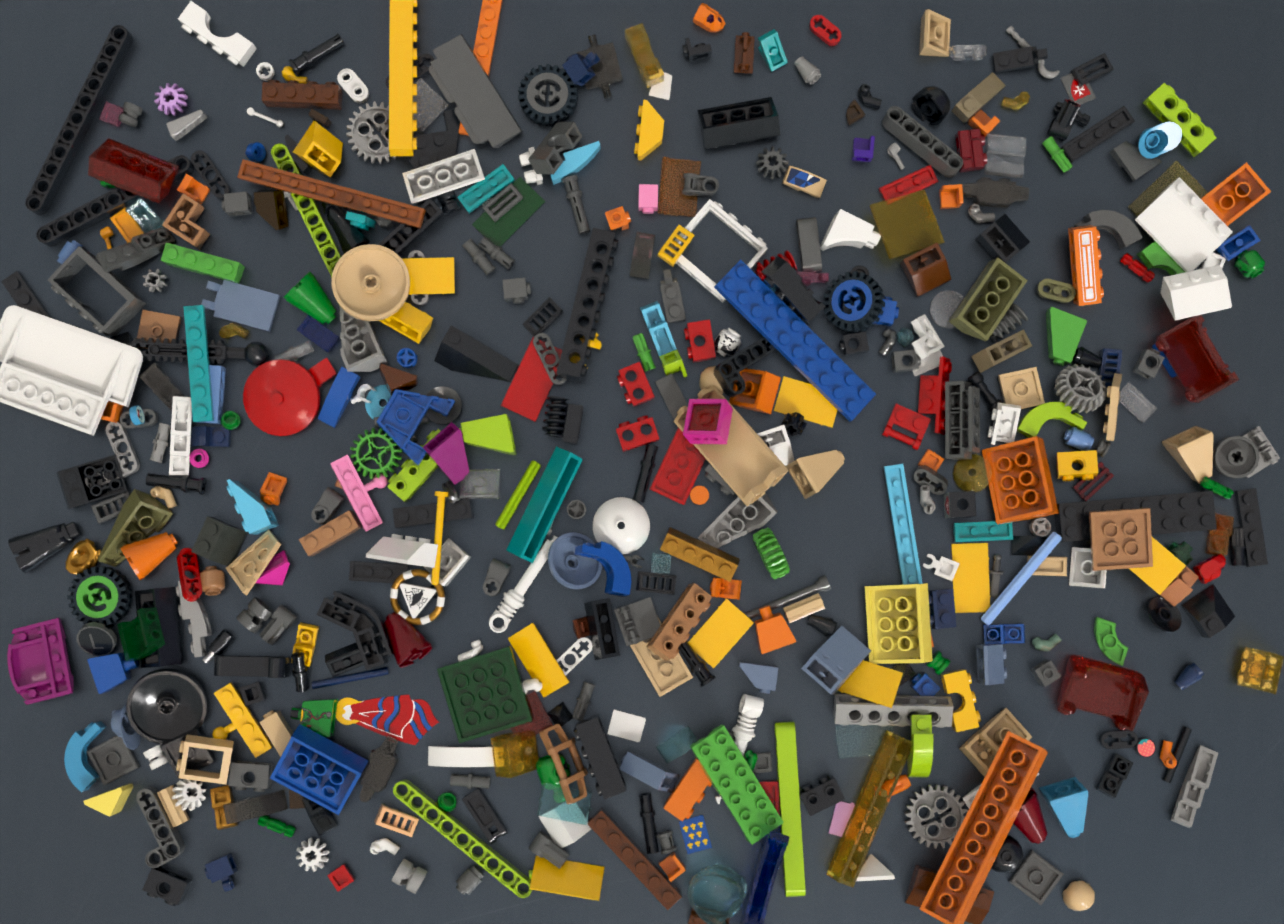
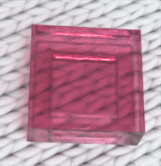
[99,102,124,127]

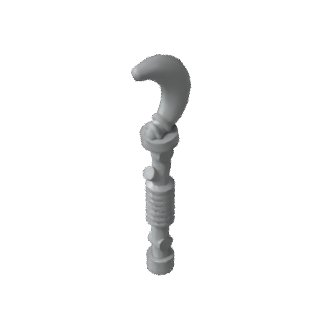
[1006,26,1060,78]

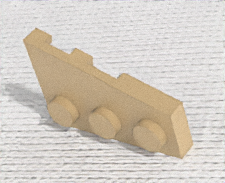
[226,530,281,596]

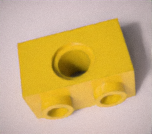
[1056,450,1098,481]

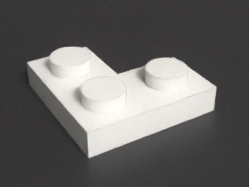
[911,314,945,360]

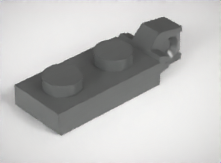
[660,269,686,324]

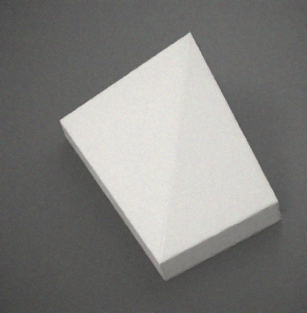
[853,854,895,881]

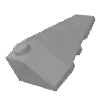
[340,307,388,372]
[698,494,777,548]

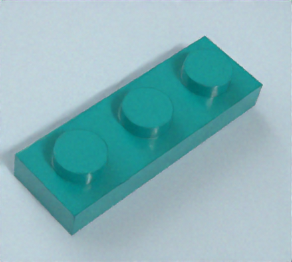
[457,164,515,214]
[345,211,376,231]
[953,521,1013,542]

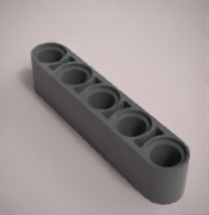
[882,106,963,178]

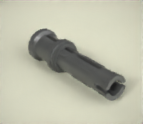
[561,175,590,234]

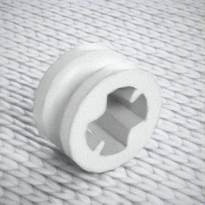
[256,62,275,81]

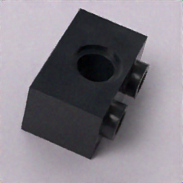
[142,866,192,906]

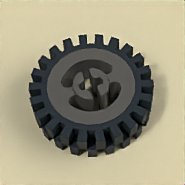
[518,64,578,126]

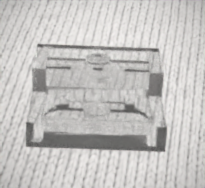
[984,134,1026,178]

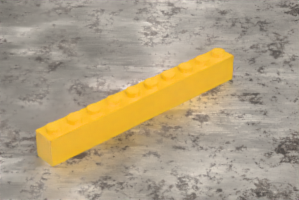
[389,0,418,156]

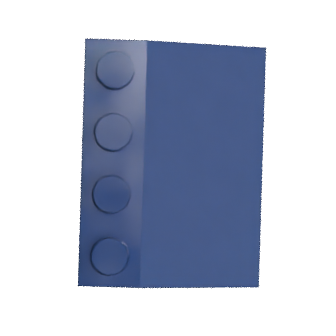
[270,724,368,815]

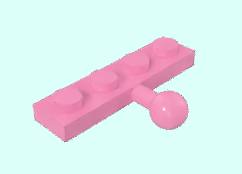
[330,455,388,532]

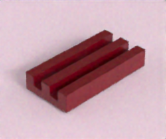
[1072,462,1114,501]

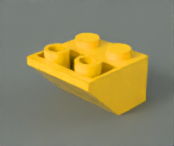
[293,121,343,178]

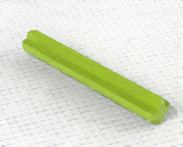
[495,460,541,529]

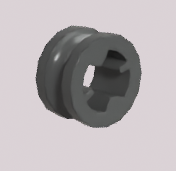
[1094,438,1111,458]

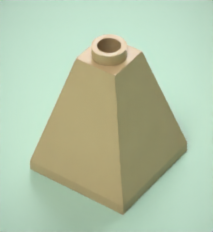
[1162,426,1213,484]
[786,450,845,499]

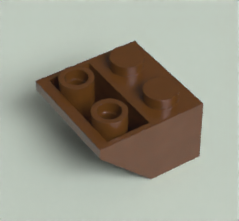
[900,243,952,297]

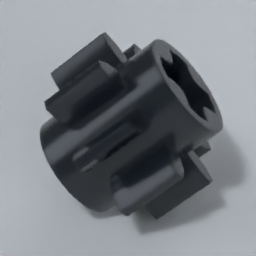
[781,412,807,436]

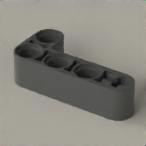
[136,786,185,868]

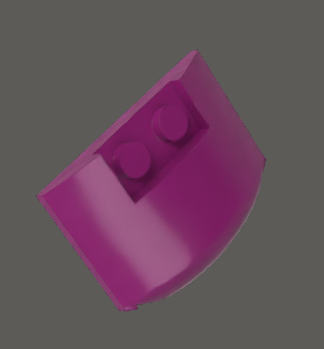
[7,618,74,705]

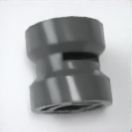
[118,102,143,127]
[567,500,586,519]

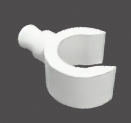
[350,384,376,404]

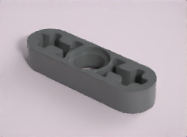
[533,333,567,385]

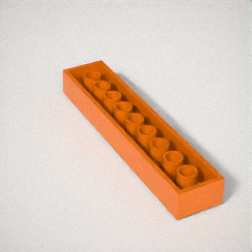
[920,731,1048,924]

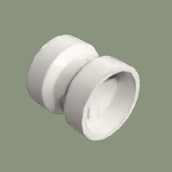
[143,744,169,770]

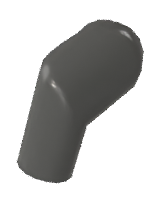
[879,327,896,356]

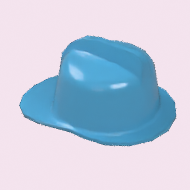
[1137,121,1182,159]

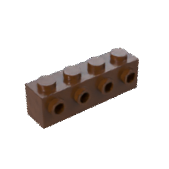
[262,80,343,110]

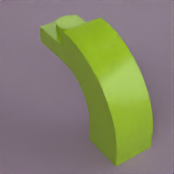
[1017,402,1087,438]
[907,715,933,778]

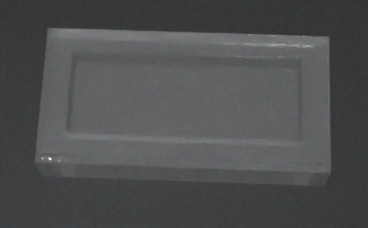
[1119,382,1157,423]

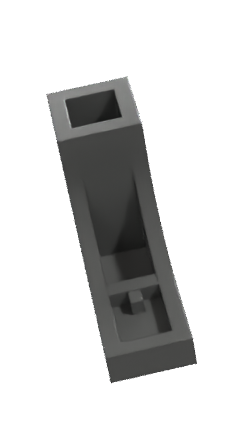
[1074,210,1142,250]

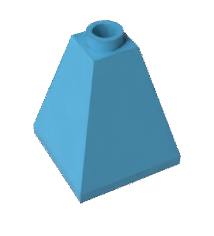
[1039,777,1088,838]

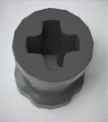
[656,830,678,854]

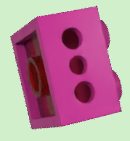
[683,399,733,444]

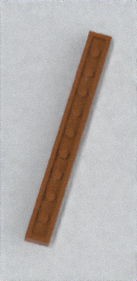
[237,159,426,229]

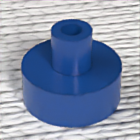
[245,142,266,162]

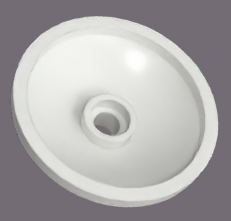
[593,497,650,555]

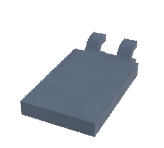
[201,280,280,332]

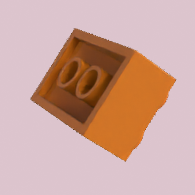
[1201,162,1271,226]

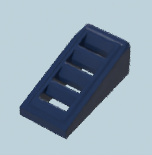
[1098,348,1122,388]

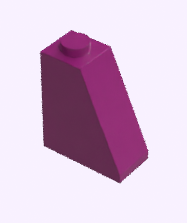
[422,422,469,485]

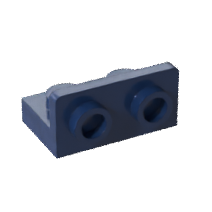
[929,589,956,629]

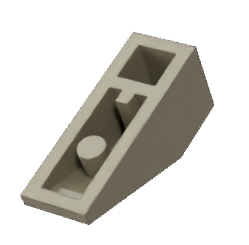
[952,72,1006,124]
[971,329,1032,373]

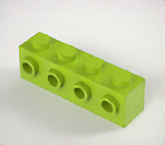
[387,429,441,503]

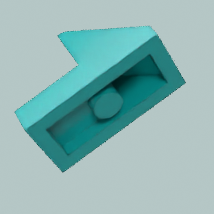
[758,29,788,72]

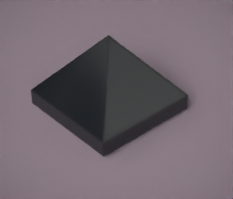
[547,702,573,727]

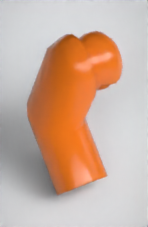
[1160,740,1177,769]

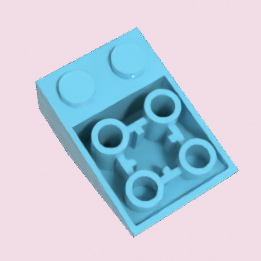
[227,479,279,535]

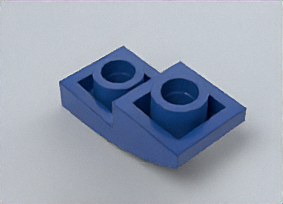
[983,624,1025,644]

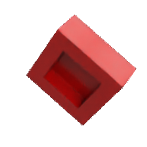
[327,863,355,892]

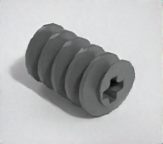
[990,303,1028,343]

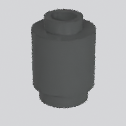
[456,865,484,895]

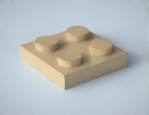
[998,367,1045,409]

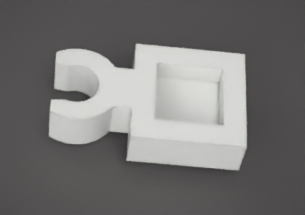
[923,554,960,581]

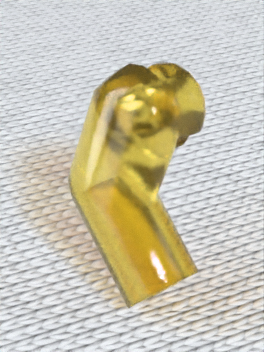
[1001,92,1030,110]
[219,323,249,339]

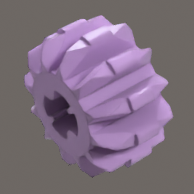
[154,83,188,116]

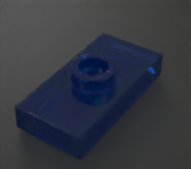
[297,315,339,353]

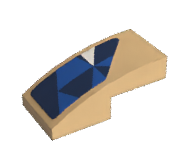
[782,166,827,198]

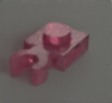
[797,271,829,286]

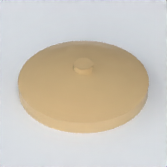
[332,244,410,321]

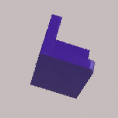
[852,136,875,162]

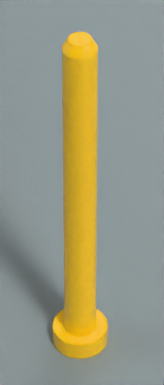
[431,491,449,585]

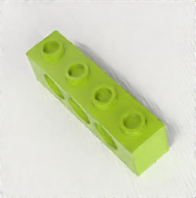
[1143,82,1217,157]

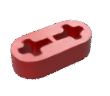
[809,15,842,46]

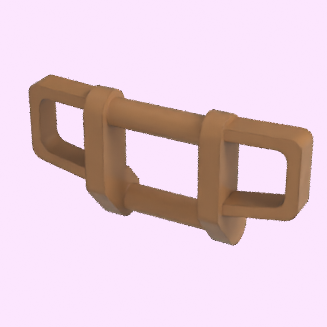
[539,724,588,805]

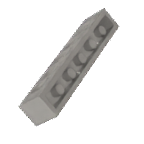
[833,694,954,728]

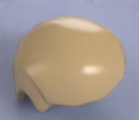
[699,366,727,394]
[1063,880,1095,911]

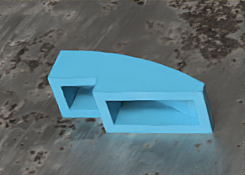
[550,141,601,185]
[640,301,677,361]

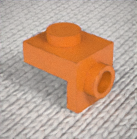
[605,206,631,231]
[710,577,742,600]

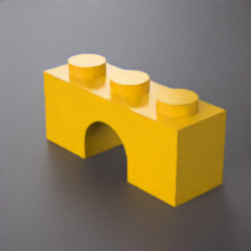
[940,669,981,732]

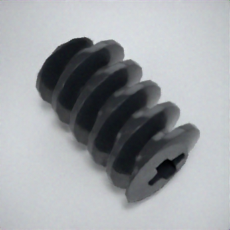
[542,396,569,438]

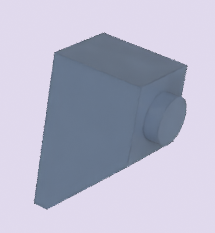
[738,661,778,694]

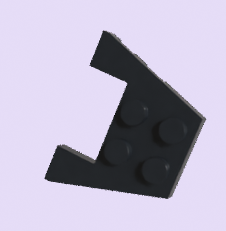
[387,110,460,169]

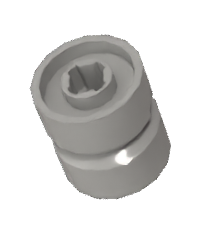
[391,859,428,894]

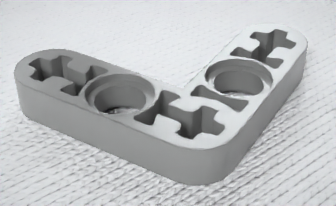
[85,422,140,489]

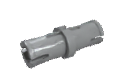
[150,423,171,463]

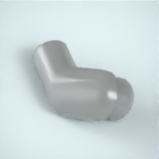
[968,204,995,223]

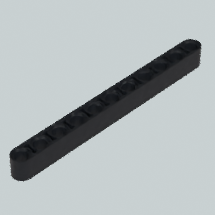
[25,25,133,215]

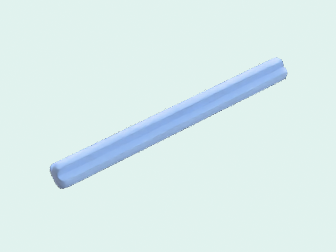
[981,532,1062,625]

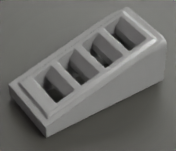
[166,109,207,141]

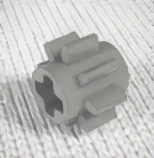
[143,269,167,293]

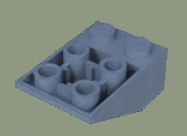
[801,626,871,695]

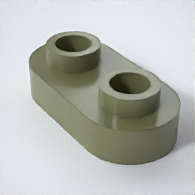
[1036,279,1076,303]

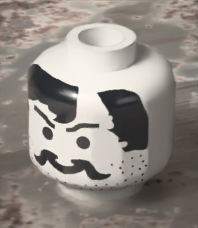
[714,328,742,357]

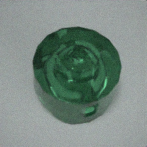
[1167,541,1193,570]

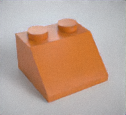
[729,368,781,414]

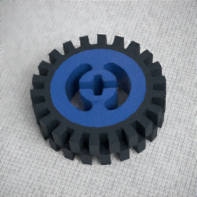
[823,271,885,333]

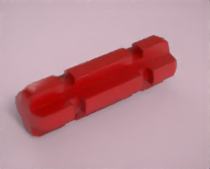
[1120,253,1155,283]

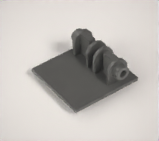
[614,597,660,646]

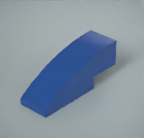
[318,366,361,428]

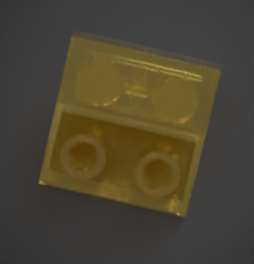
[491,730,539,778]

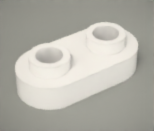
[337,68,369,103]

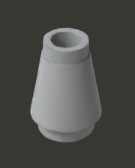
[794,56,821,85]

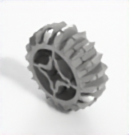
[1054,364,1107,414]

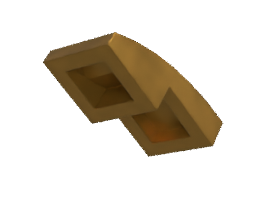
[210,785,238,830]

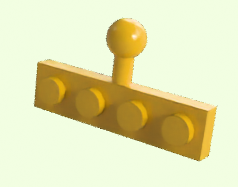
[212,682,273,758]

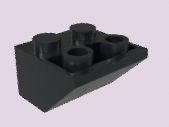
[976,214,1030,263]

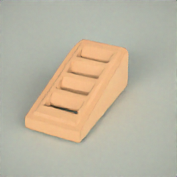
[374,804,419,837]

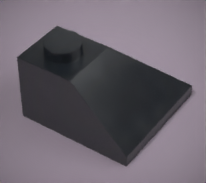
[1181,584,1235,638]

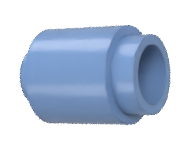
[57,240,83,264]
[1063,427,1094,451]

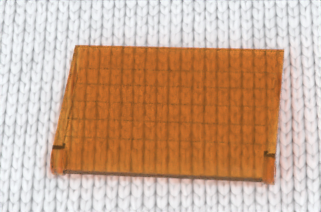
[657,157,701,217]

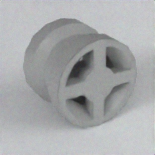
[1029,518,1051,537]

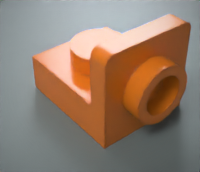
[260,472,287,505]

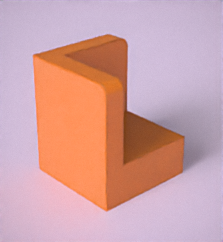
[968,110,1000,137]
[177,174,210,205]
[939,184,963,209]
[101,401,124,423]
[658,852,686,882]

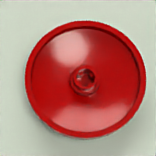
[243,359,320,436]

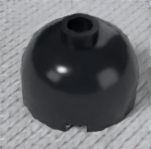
[911,86,950,125]
[991,835,1023,874]

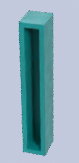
[506,446,583,563]

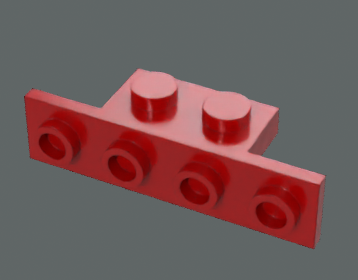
[918,357,952,435]

